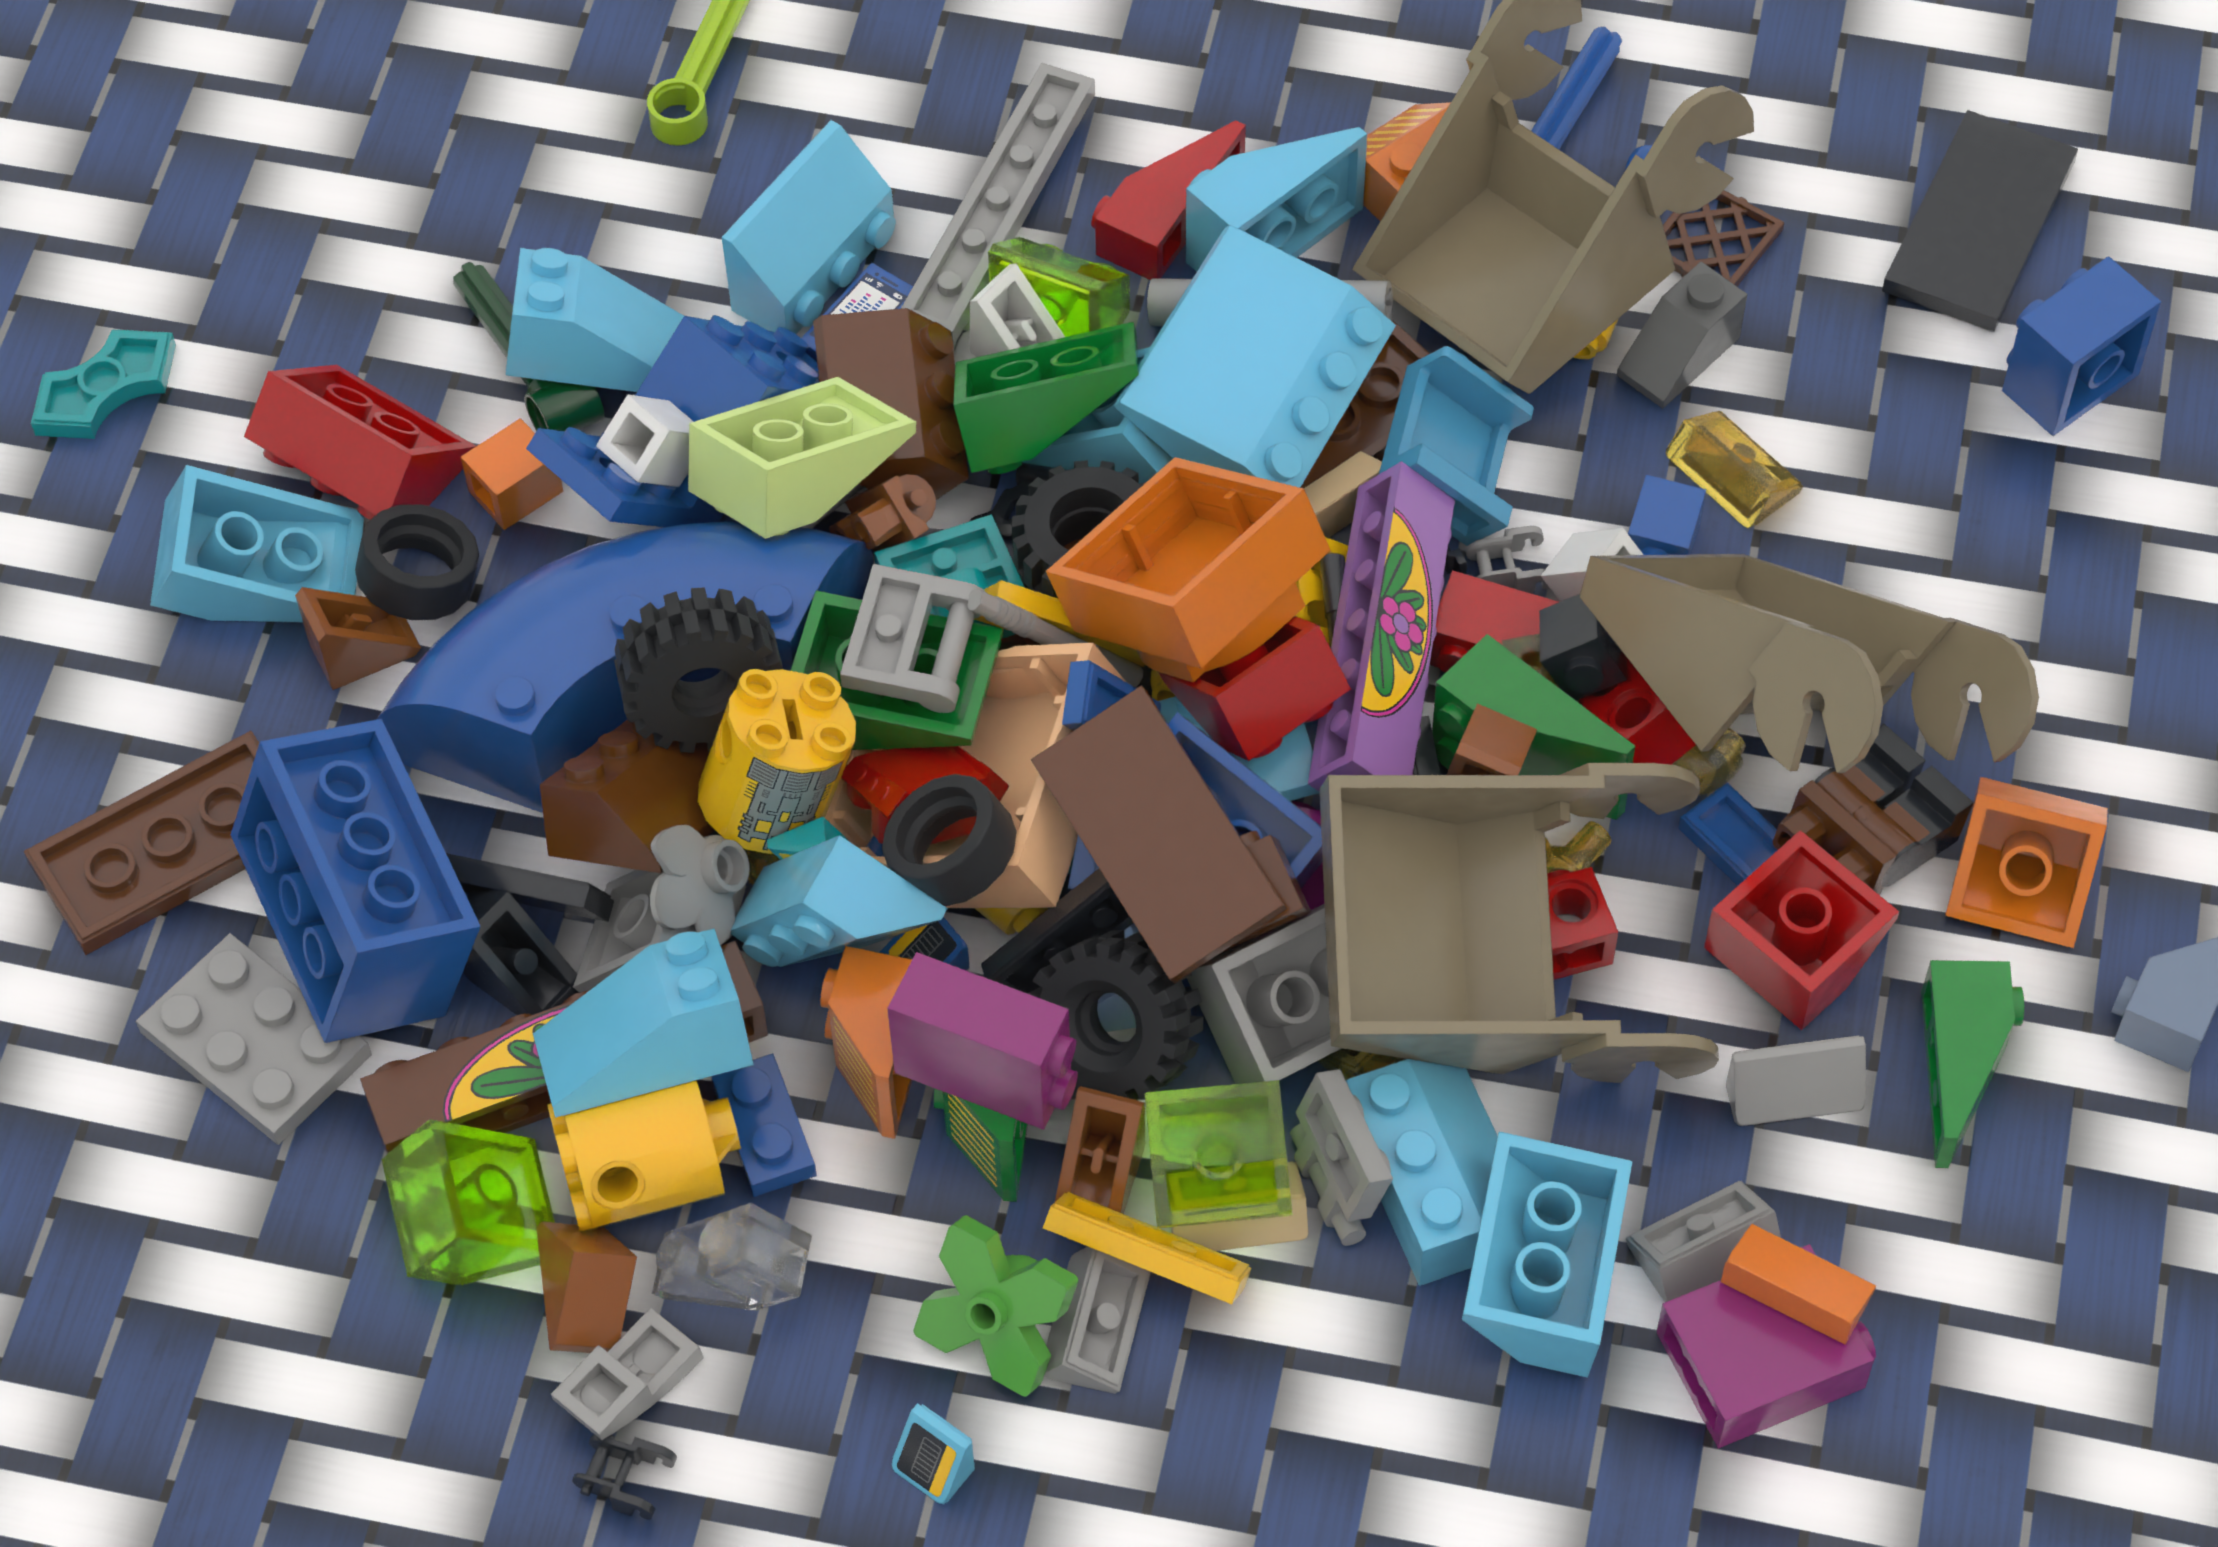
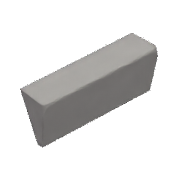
[1726,1035,1866,1126]
[1626,1181,1781,1302]
[1044,1246,1151,1394]

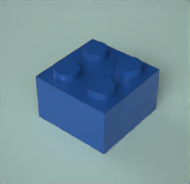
[2002,256,2161,436]

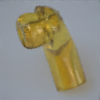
[1545,821,1612,874]

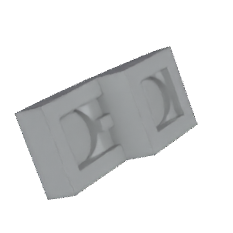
[551,1308,704,1440]

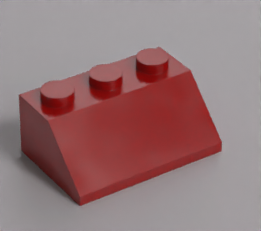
[244,365,476,520]

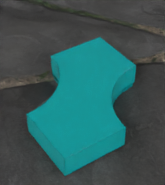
[31,329,176,439]

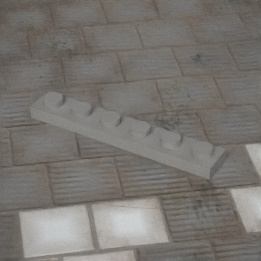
[901,63,1095,345]

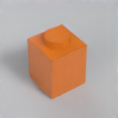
[461,418,564,530]

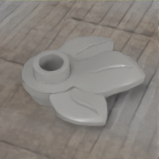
[650,825,749,945]

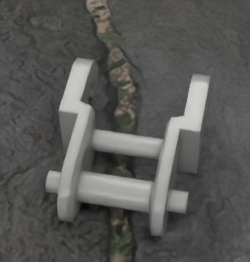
[1465,526,1550,594]

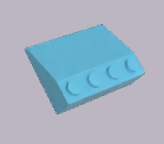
[1114,225,1396,487]

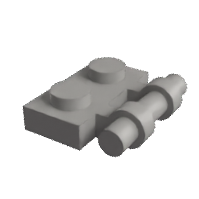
[1290,1069,1393,1246]

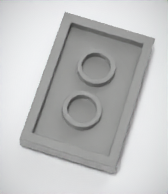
[136,933,372,1145]

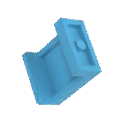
[1379,346,1534,546]

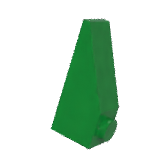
[1921,960,2024,1168]

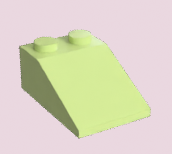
[688,377,916,539]

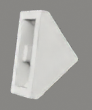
[970,263,1065,357]

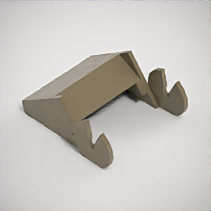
[1352,0,1754,394]
[1579,554,2039,773]
[1319,763,1719,1083]

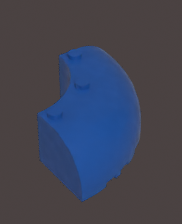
[376,521,874,813]

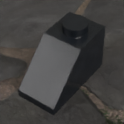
[463,889,579,1015]

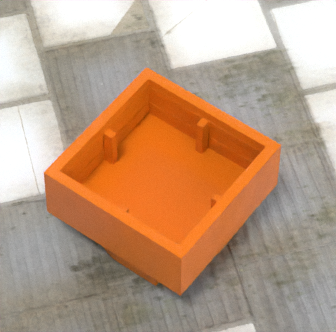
[1046,457,1331,682]

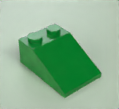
[953,321,1139,474]
[791,591,1003,750]
[1432,634,1635,820]

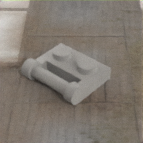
[840,564,985,713]

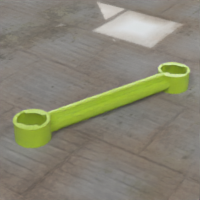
[647,0,750,146]

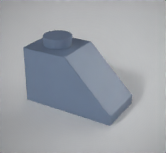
[2111,937,2218,1072]

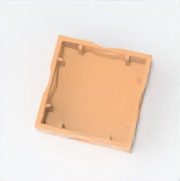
[825,643,1126,908]

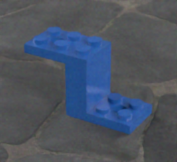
[526,315,819,527]

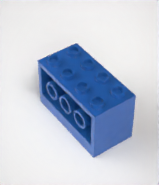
[230,719,481,1043]

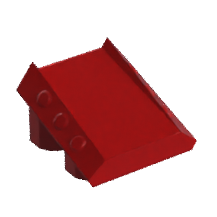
[841,746,1009,845]

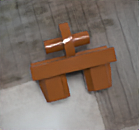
[829,474,936,552]

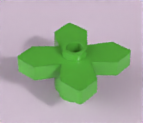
[913,1215,1078,1397]

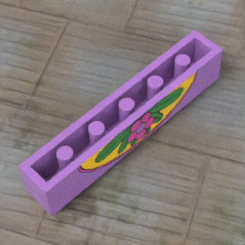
[1308,461,1455,792]

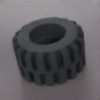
[1012,460,1146,598]

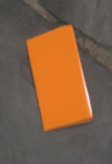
[1721,1224,1876,1345]

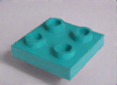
[874,514,1025,639]

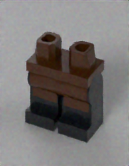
[1772,724,1974,895]

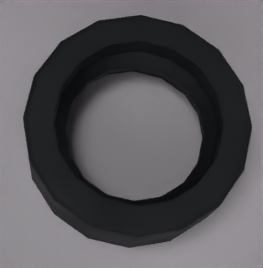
[355,504,480,620]
[882,774,1017,906]

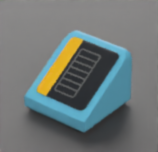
[892,1403,975,1504]

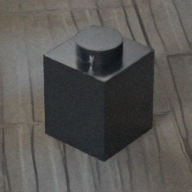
[1539,594,1628,701]

